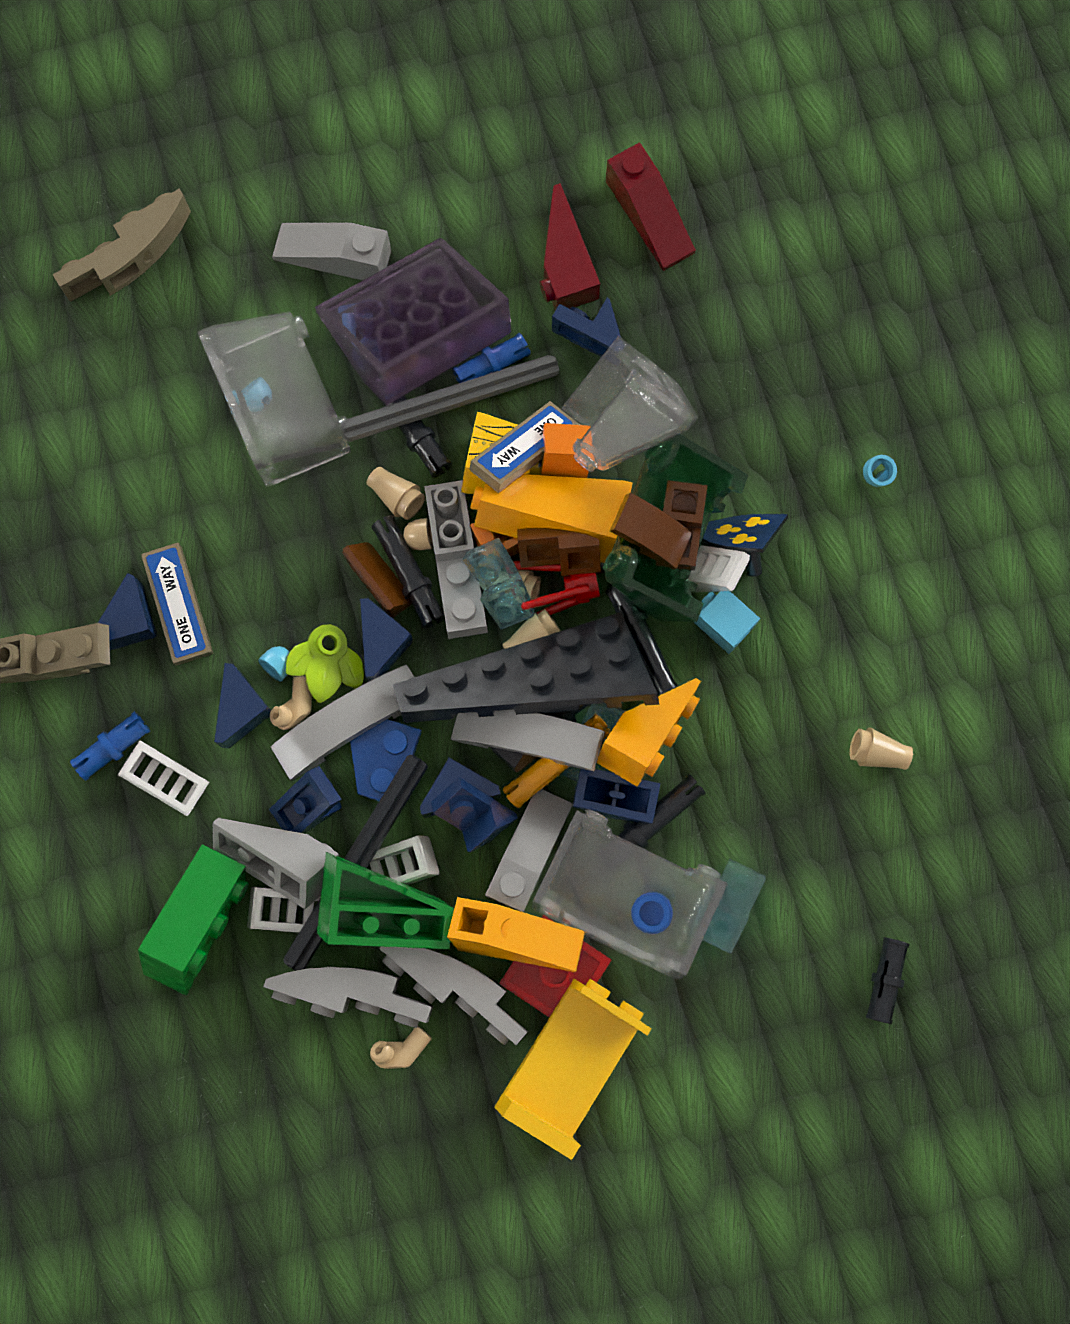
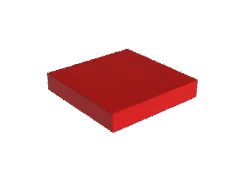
[499,915,611,1018]

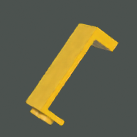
[494,979,652,1160]

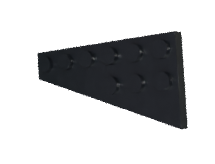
[393,612,660,723]

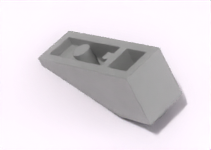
[272,223,391,285]
[485,789,573,912]
[213,818,339,909]

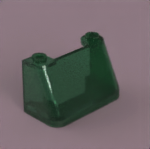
[604,432,748,622]

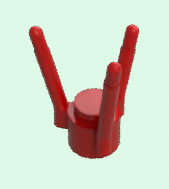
[501,561,600,615]

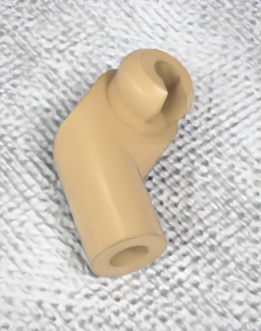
[270,676,312,730]
[370,1026,432,1069]

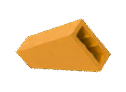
[470,474,633,565]

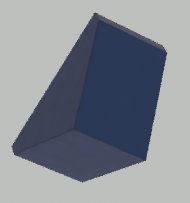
[98,573,157,651]
[360,598,413,682]
[214,663,271,748]
[420,758,501,819]
[572,769,660,824]

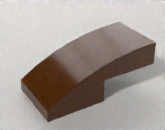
[656,480,707,571]
[610,493,692,570]
[517,528,601,576]

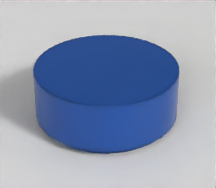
[631,892,673,934]

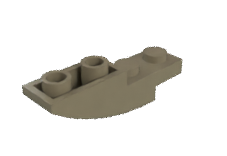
[53,188,191,302]
[0,623,110,684]

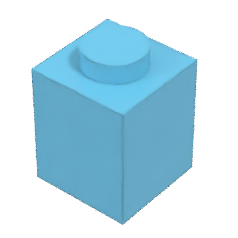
[694,591,760,654]

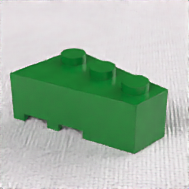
[138,844,249,996]
[317,852,454,949]

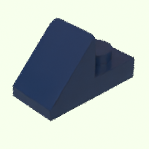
[552,297,623,366]
[269,766,342,834]
[431,777,517,853]

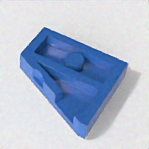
[350,719,422,801]

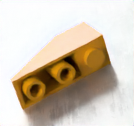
[597,678,701,787]
[447,897,585,972]

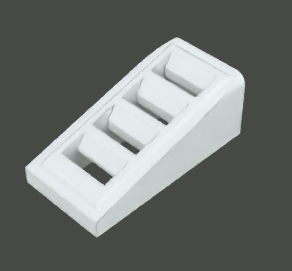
[674,545,750,592]
[118,741,209,816]
[370,835,439,885]
[247,887,321,932]

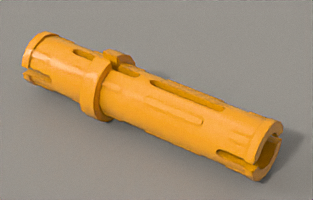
[503,714,611,808]

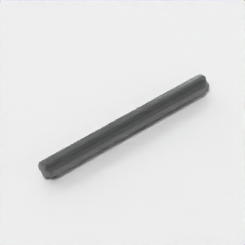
[341,355,559,442]

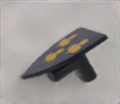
[699,514,788,576]

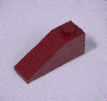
[605,142,696,271]
[539,183,600,311]

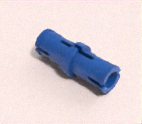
[452,333,531,383]
[70,711,151,781]

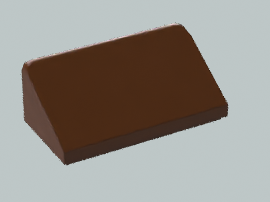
[342,542,412,618]

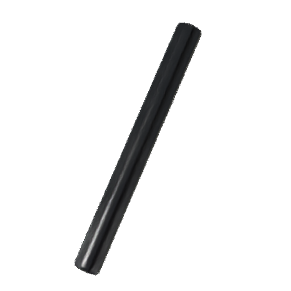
[284,755,428,971]

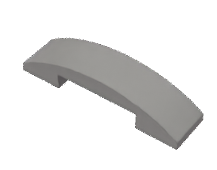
[271,665,414,781]
[451,710,605,771]

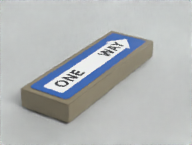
[469,401,579,493]
[141,542,214,666]

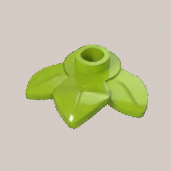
[286,624,364,703]

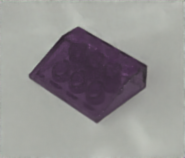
[315,238,511,405]

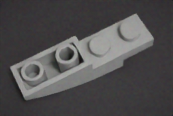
[424,480,488,639]
[380,946,527,1045]
[263,967,434,1028]

